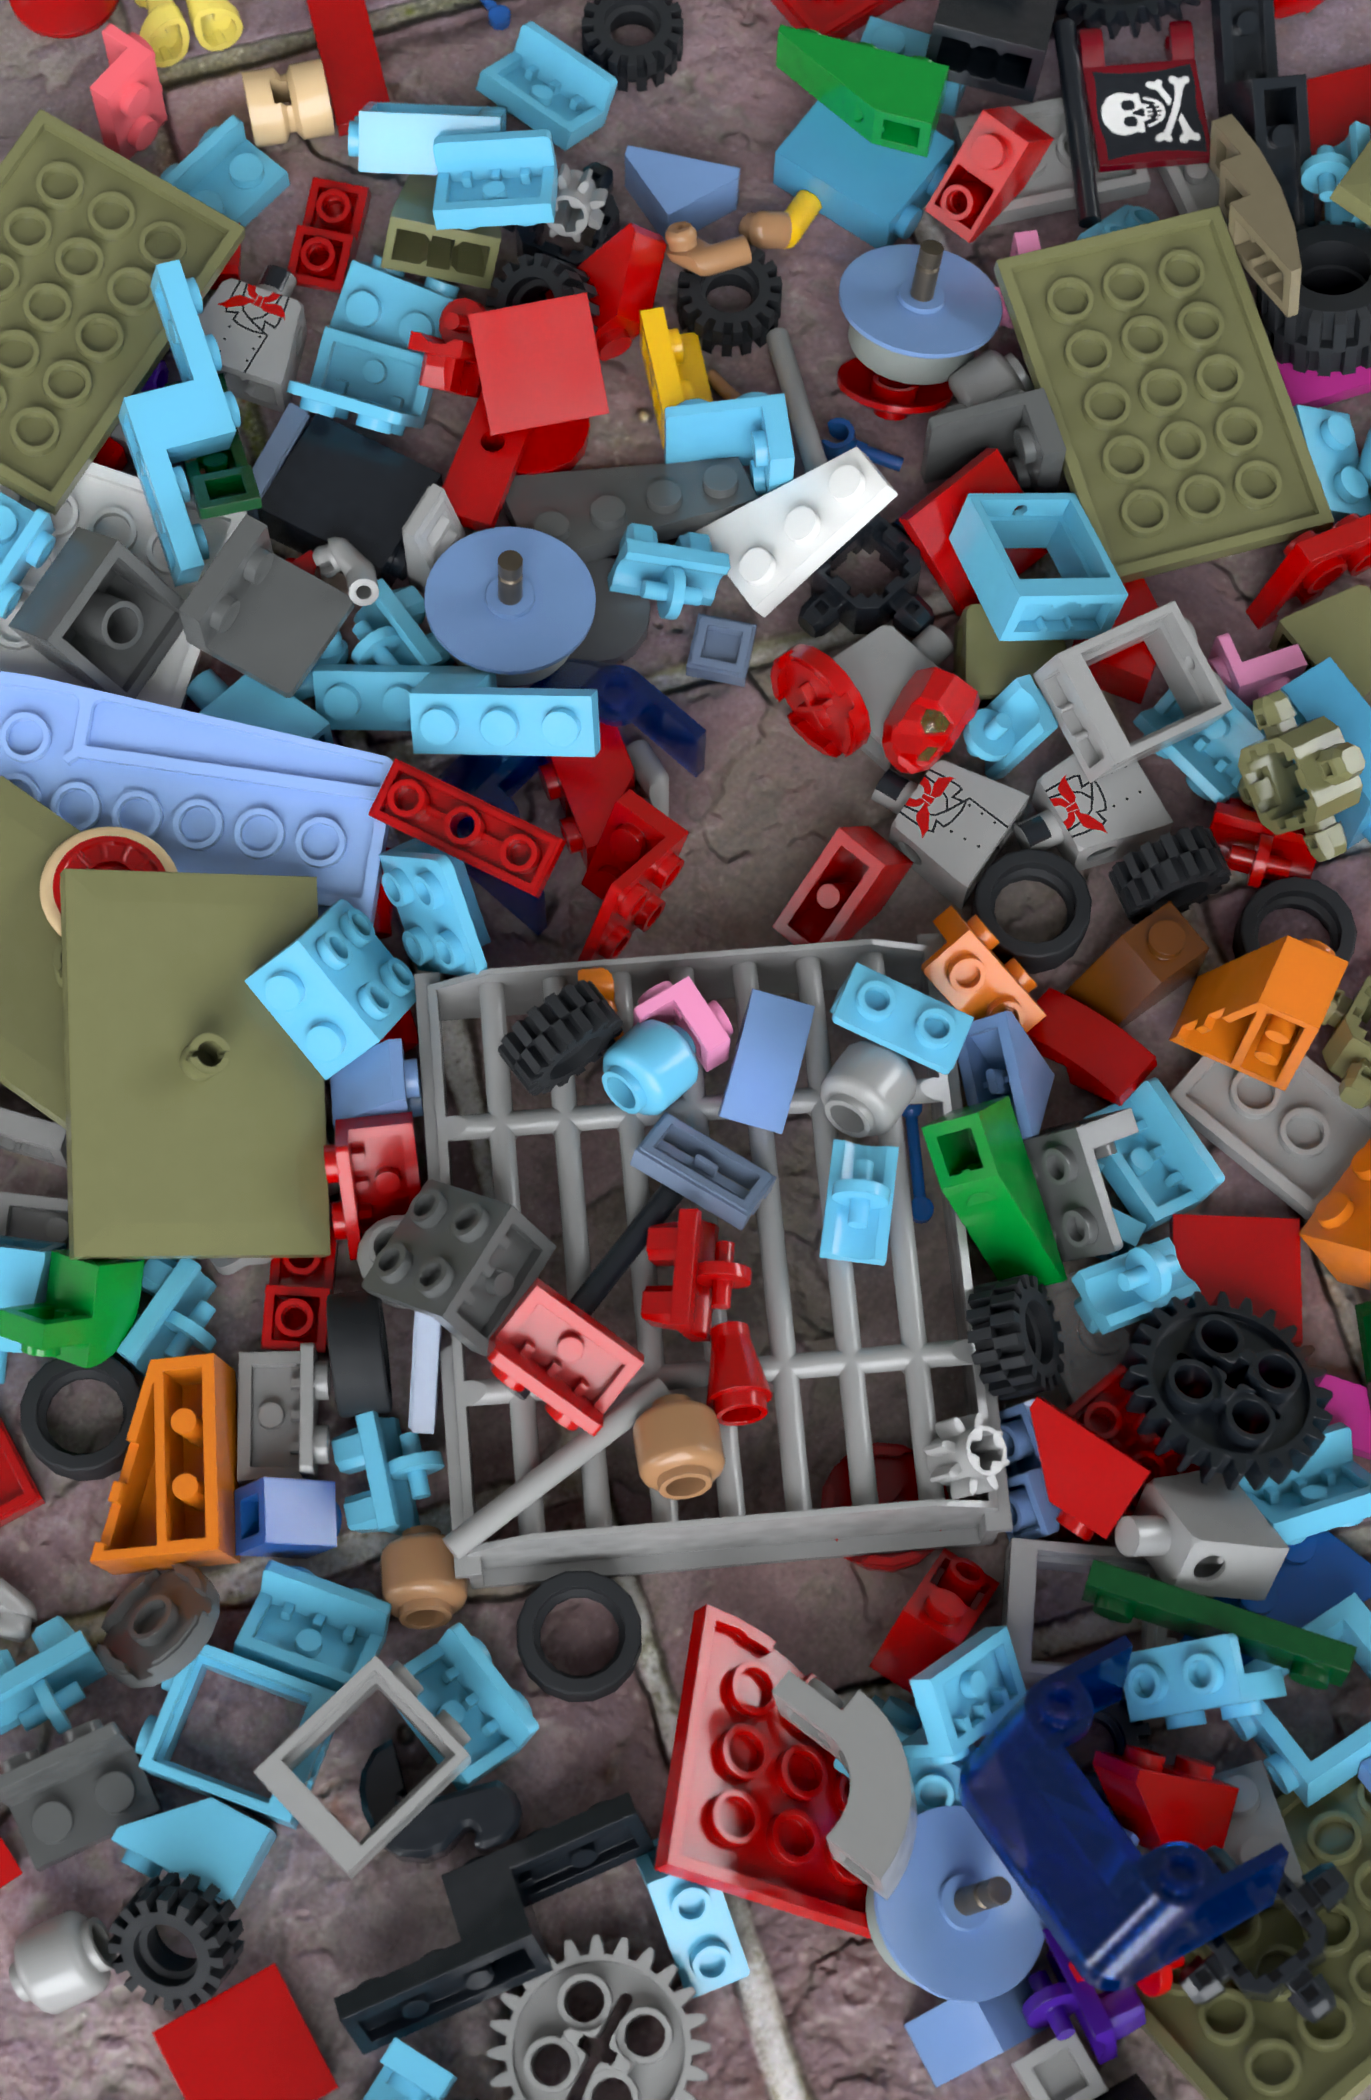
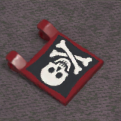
[1078,20,1210,173]

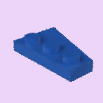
[1178,1530,1371,1667]

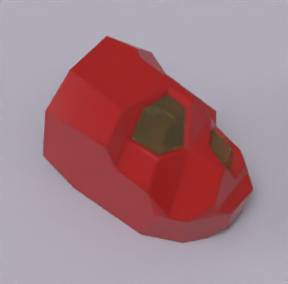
[882,667,980,774]

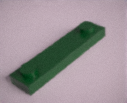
[1081,1559,1357,1690]

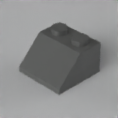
[8,527,185,699]

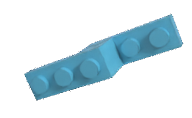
[118,259,241,587]
[312,664,601,757]

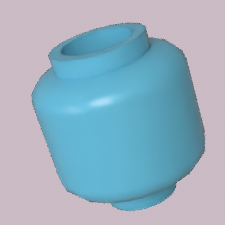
[602,1019,698,1116]

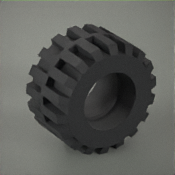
[1256,221,1371,376]

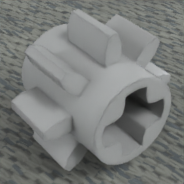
[547,163,608,243]
[923,1413,1010,1499]

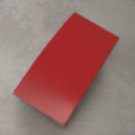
[287,177,372,294]
[1026,987,1157,1106]
[261,1226,339,1354]

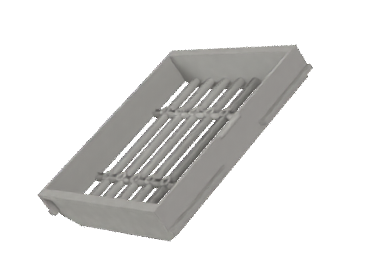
[414,933,1013,1589]

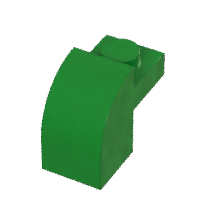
[0,1249,145,1369]

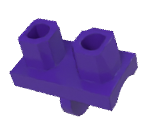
[1021,1922,1146,2065]

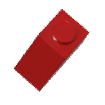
[545,222,667,362]
[772,826,914,945]
[1030,1396,1153,1542]

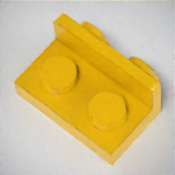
[640,307,713,449]

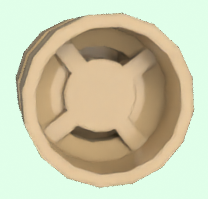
[241,59,335,148]

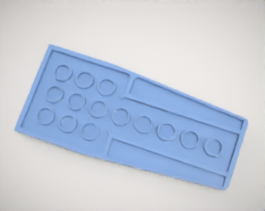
[0,671,393,926]

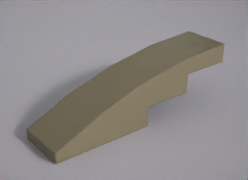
[1209,114,1302,318]

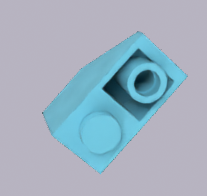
[111,1797,277,1909]

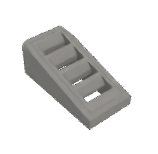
[402,483,467,593]

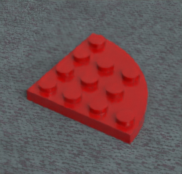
[654,1604,872,1939]

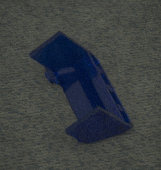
[437,658,706,936]
[958,1635,1289,1991]

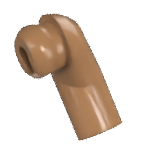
[665,221,752,276]

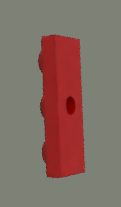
[442,391,534,531]
[368,758,566,898]

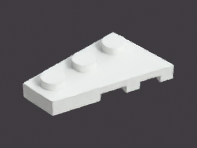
[695,447,898,618]

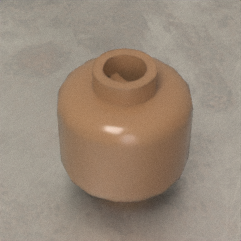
[632,1394,726,1500]
[380,1525,468,1629]

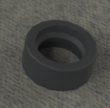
[971,849,1092,974]
[1232,876,1357,962]
[326,1290,392,1418]
[20,1357,141,1481]
[517,1571,642,1702]

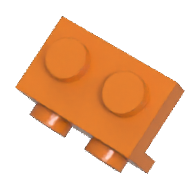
[921,905,1047,1033]

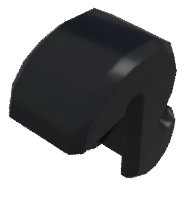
[359,1739,523,1864]

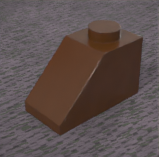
[1064,901,1209,1029]

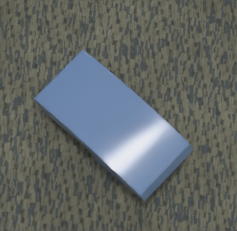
[718,988,815,1134]
[999,1396,1061,1542]

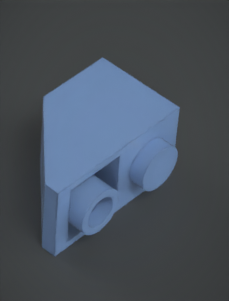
[330,1038,424,1130]

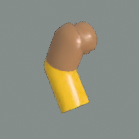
[739,190,822,249]

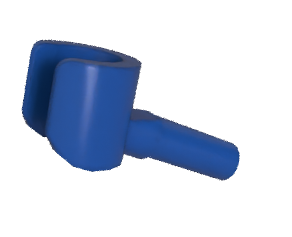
[821,418,904,472]

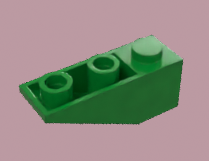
[776,24,949,157]
[921,1095,1068,1286]

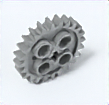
[487,1935,712,2100]

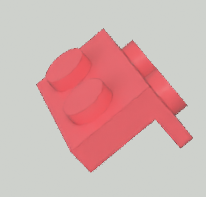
[90,23,168,160]

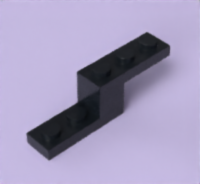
[1211,0,1316,227]
[334,1792,656,2055]

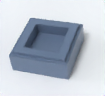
[686,613,757,687]

